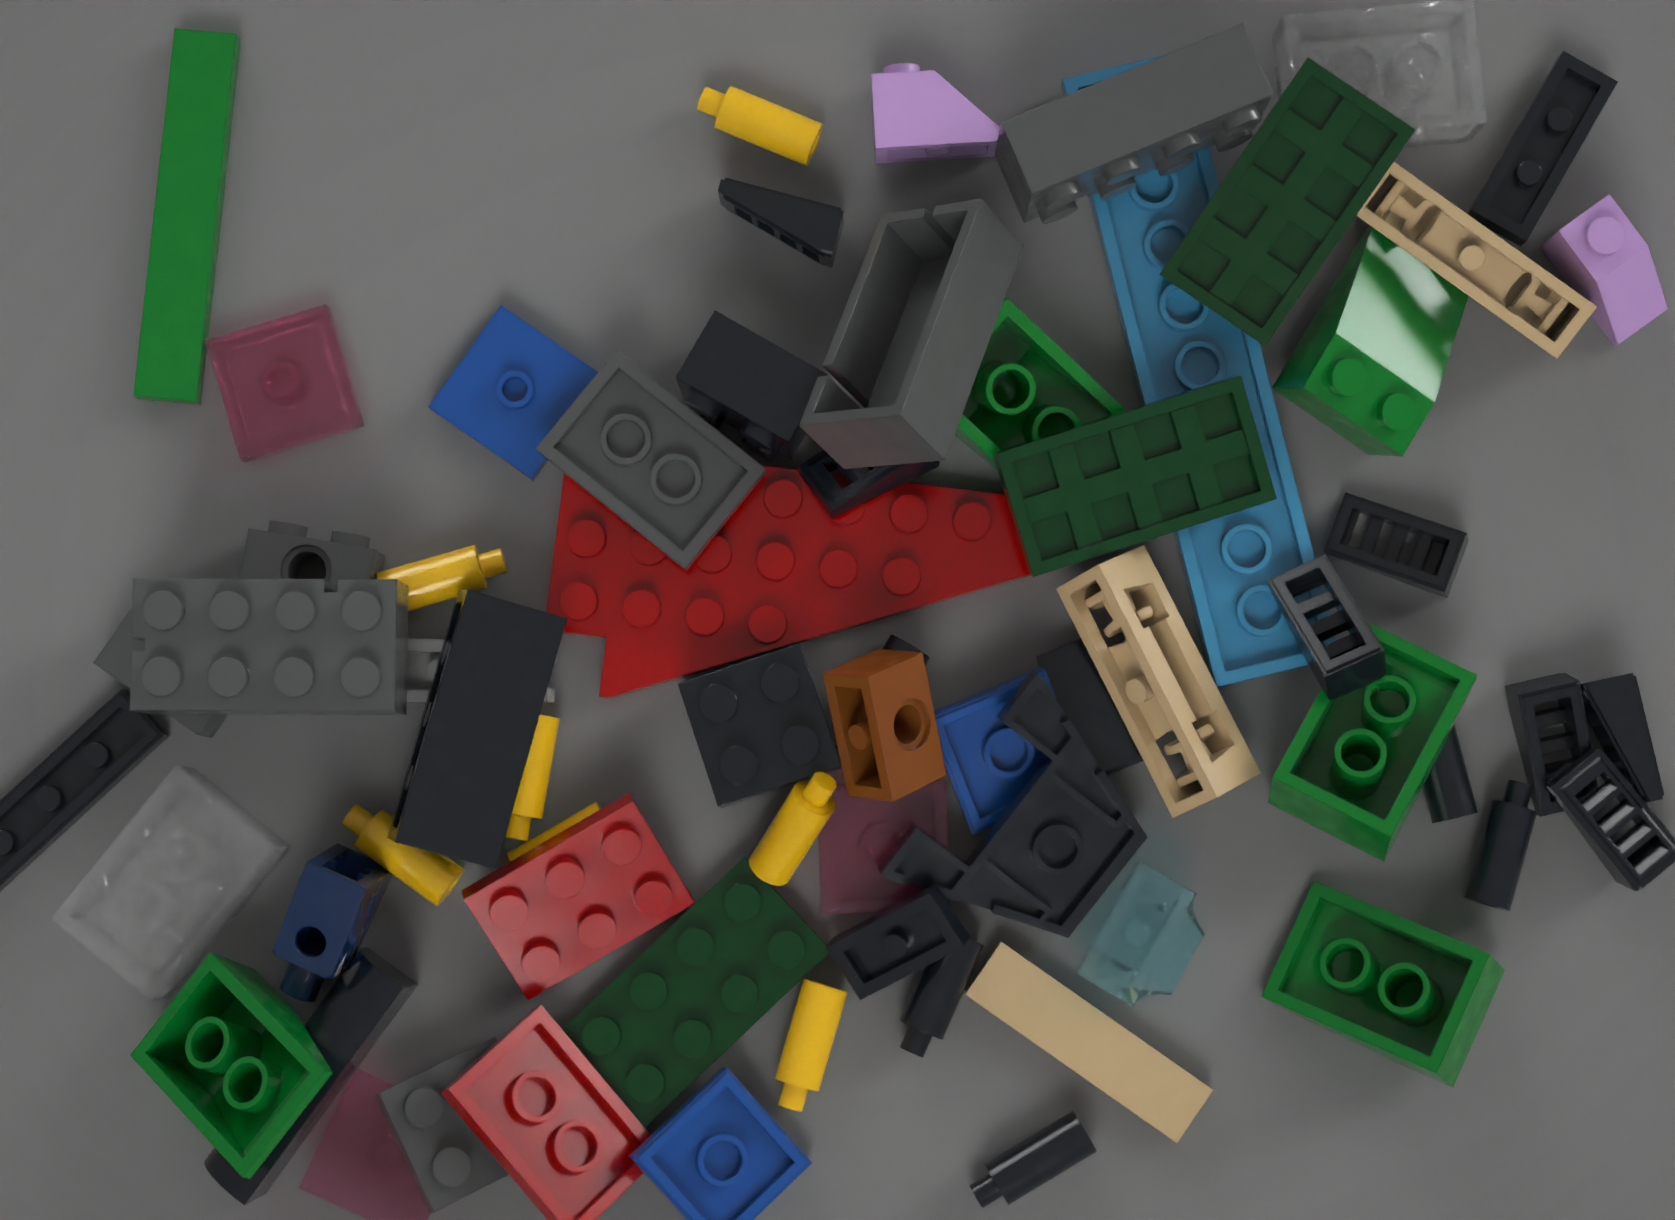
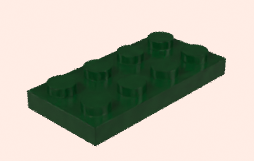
[1159,57,1416,346]
[993,376,1277,577]
[562,857,829,1128]

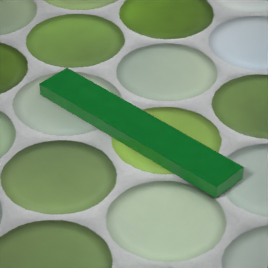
[133,28,241,405]

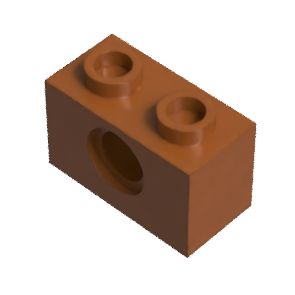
[823,649,946,802]

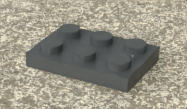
[536,350,767,571]

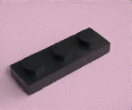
[1467,51,1618,247]

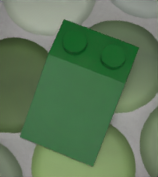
[1272,227,1468,456]
[955,298,1126,471]
[1268,623,1477,861]
[1261,881,1505,1087]
[130,952,333,1179]

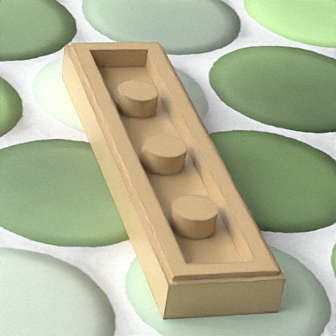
[964,941,1213,1143]

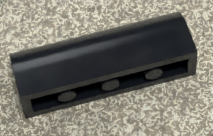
[387,589,567,869]
[204,947,418,1205]

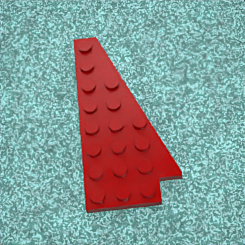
[546,466,1030,699]

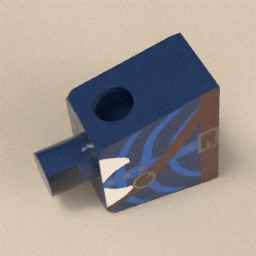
[273,843,393,1002]

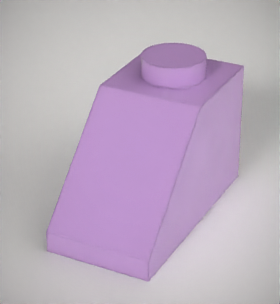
[871,63,1000,164]
[1540,194,1668,347]

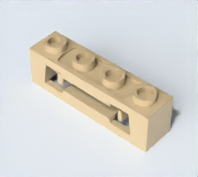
[1356,162,1597,359]
[1056,545,1261,818]

